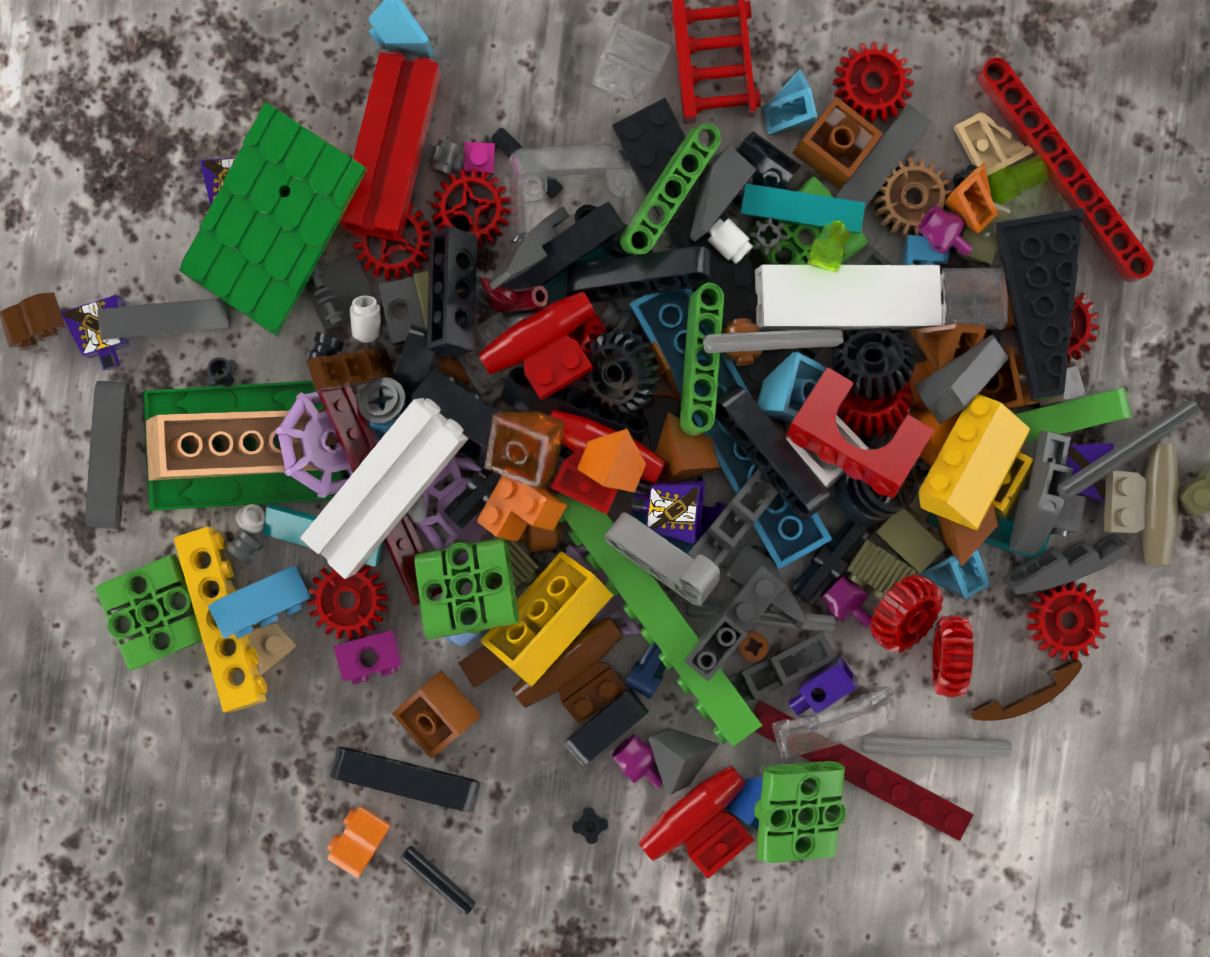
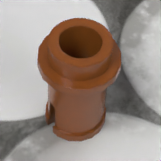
[437,356,476,385]

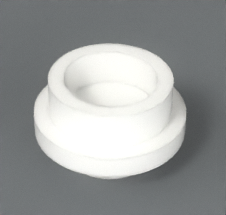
[236,504,266,534]

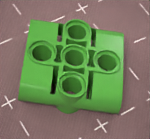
[744,176,868,265]
[415,538,519,640]
[94,554,203,671]
[754,761,847,863]

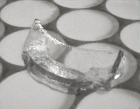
[771,686,894,759]

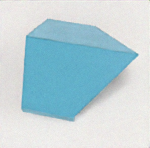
[762,69,817,135]
[917,549,990,600]

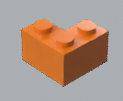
[476,469,567,542]

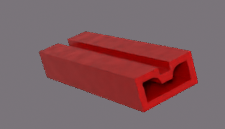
[339,51,441,241]

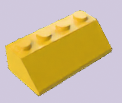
[919,394,1030,531]
[480,551,613,687]

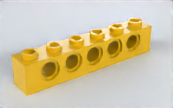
[174,526,267,712]

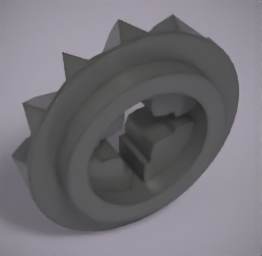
[358,377,407,425]

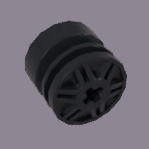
[835,469,917,527]

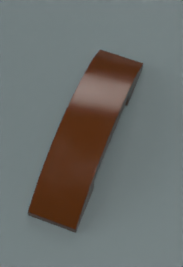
[966,659,1083,721]

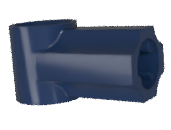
[624,642,666,699]

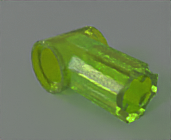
[988,156,1049,204]
[808,220,850,273]

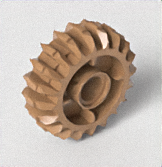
[872,157,953,238]

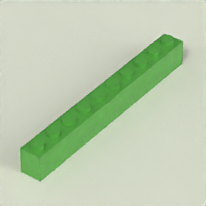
[556,493,762,747]

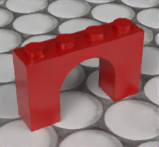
[786,367,934,499]

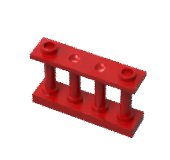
[671,0,761,124]

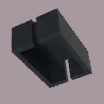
[411,369,508,469]

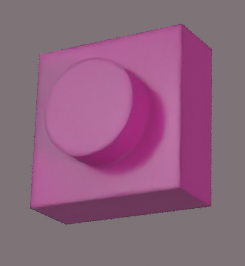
[463,142,495,175]

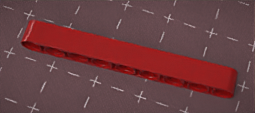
[978,57,1154,282]

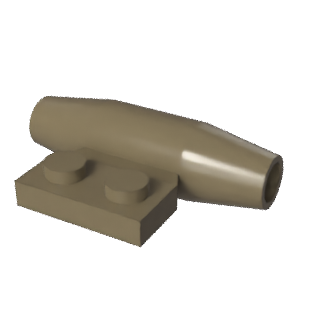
[1104,444,1179,566]

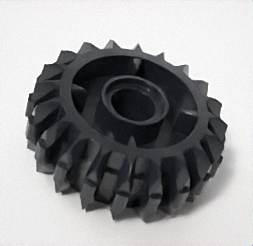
[832,328,915,401]
[583,329,661,413]

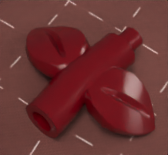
[481,277,550,312]

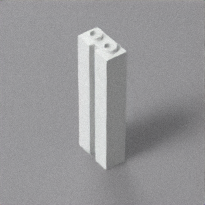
[755,265,945,330]
[300,398,468,579]

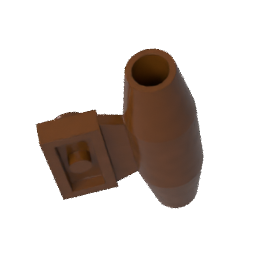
[512,617,627,724]

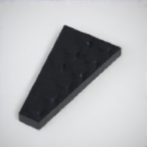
[993,208,1084,402]

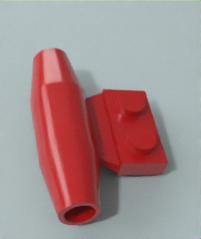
[478,291,595,401]
[544,409,666,515]
[638,765,754,879]

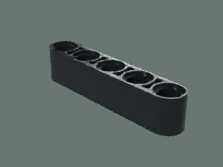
[501,202,626,290]
[566,246,711,303]
[501,367,649,443]
[715,385,830,520]
[330,746,481,812]

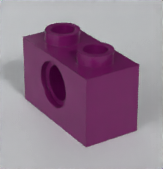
[333,629,404,685]

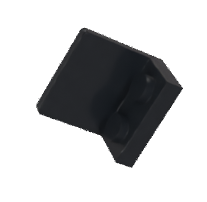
[732,131,801,220]

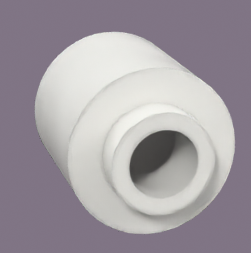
[708,219,753,264]
[350,296,382,343]

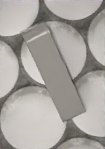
[604,512,720,606]

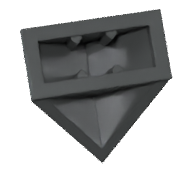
[648,728,719,796]

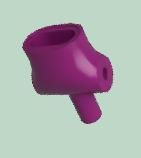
[917,205,973,256]
[820,574,871,628]
[612,734,663,788]

